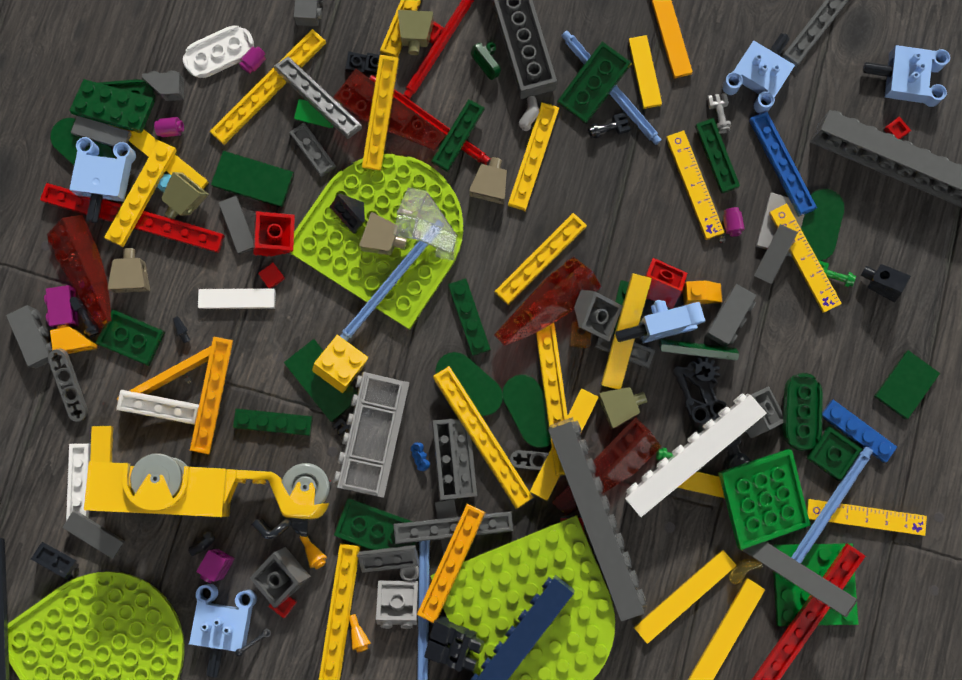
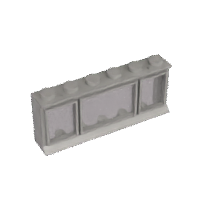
[333,372,409,497]

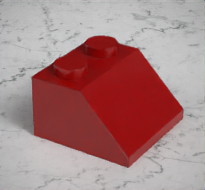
[253,211,295,256]
[645,258,688,309]

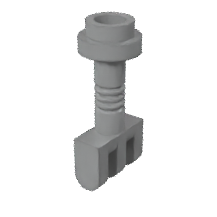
[707,93,731,134]

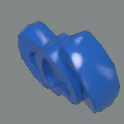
[410,442,430,471]

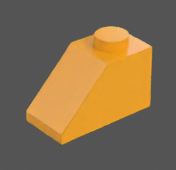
[683,281,722,305]
[50,325,98,354]

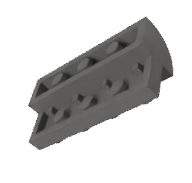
[432,419,477,500]

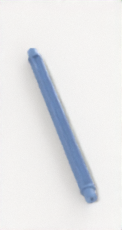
[561,31,662,145]
[340,221,443,341]
[783,447,873,580]
[417,540,430,680]

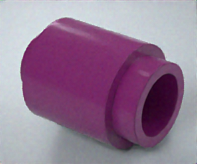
[239,46,266,74]
[154,117,184,137]
[723,207,745,237]

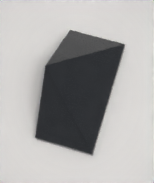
[330,194,365,234]

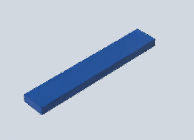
[749,111,817,217]

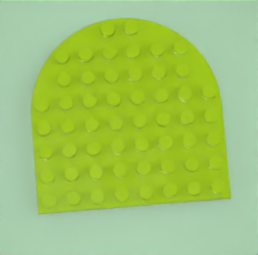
[290,154,463,330]
[430,515,615,680]
[8,572,184,680]

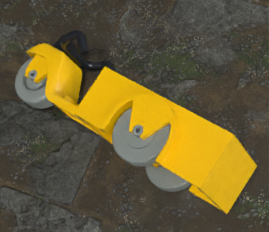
[84,454,330,539]

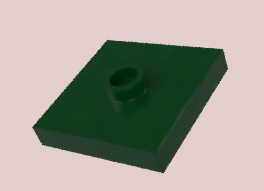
[806,427,862,481]

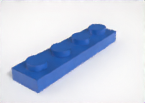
[822,400,897,463]

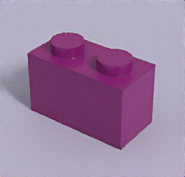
[44,285,79,329]
[196,549,235,583]

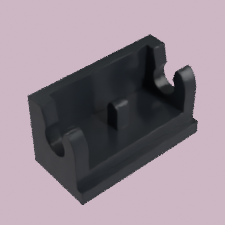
[31,542,79,581]

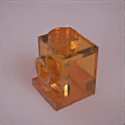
[570,319,591,348]

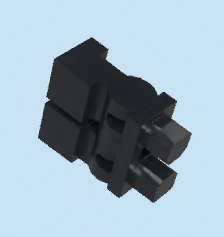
[424,616,485,672]

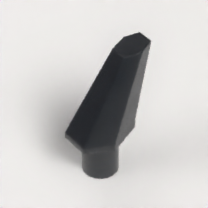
[173,316,190,344]

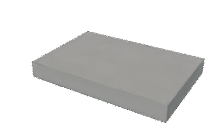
[756,193,804,257]

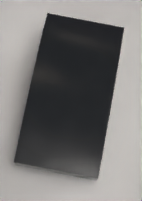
[345,51,380,75]

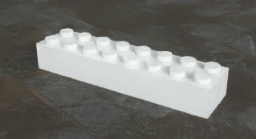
[625,394,767,517]

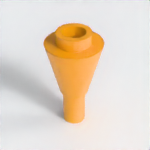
[299,536,327,569]
[349,614,371,653]

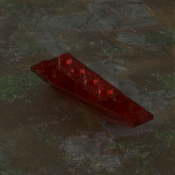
[333,69,446,151]
[47,215,111,329]
[494,257,601,346]
[552,417,661,516]

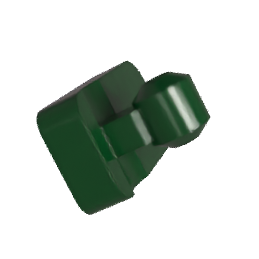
[471,42,501,80]

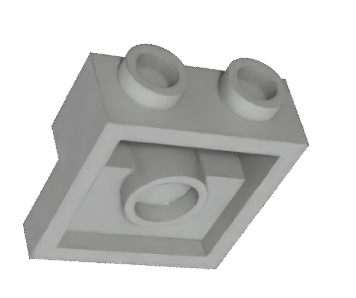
[376,581,418,629]

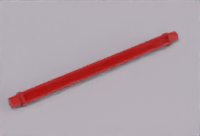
[403,0,474,99]
[368,75,491,165]

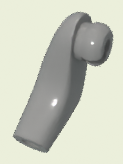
[519,96,539,131]

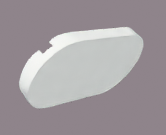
[183,26,254,78]

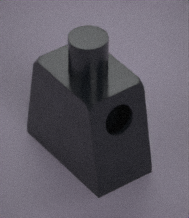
[860,264,911,303]

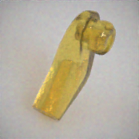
[729,559,762,584]

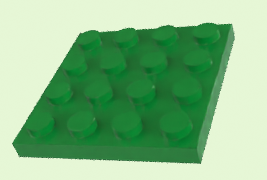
[718,449,810,550]
[772,543,859,626]

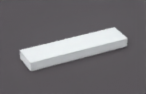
[198,289,276,309]
[116,390,199,425]
[66,444,91,521]

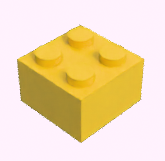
[312,335,368,393]

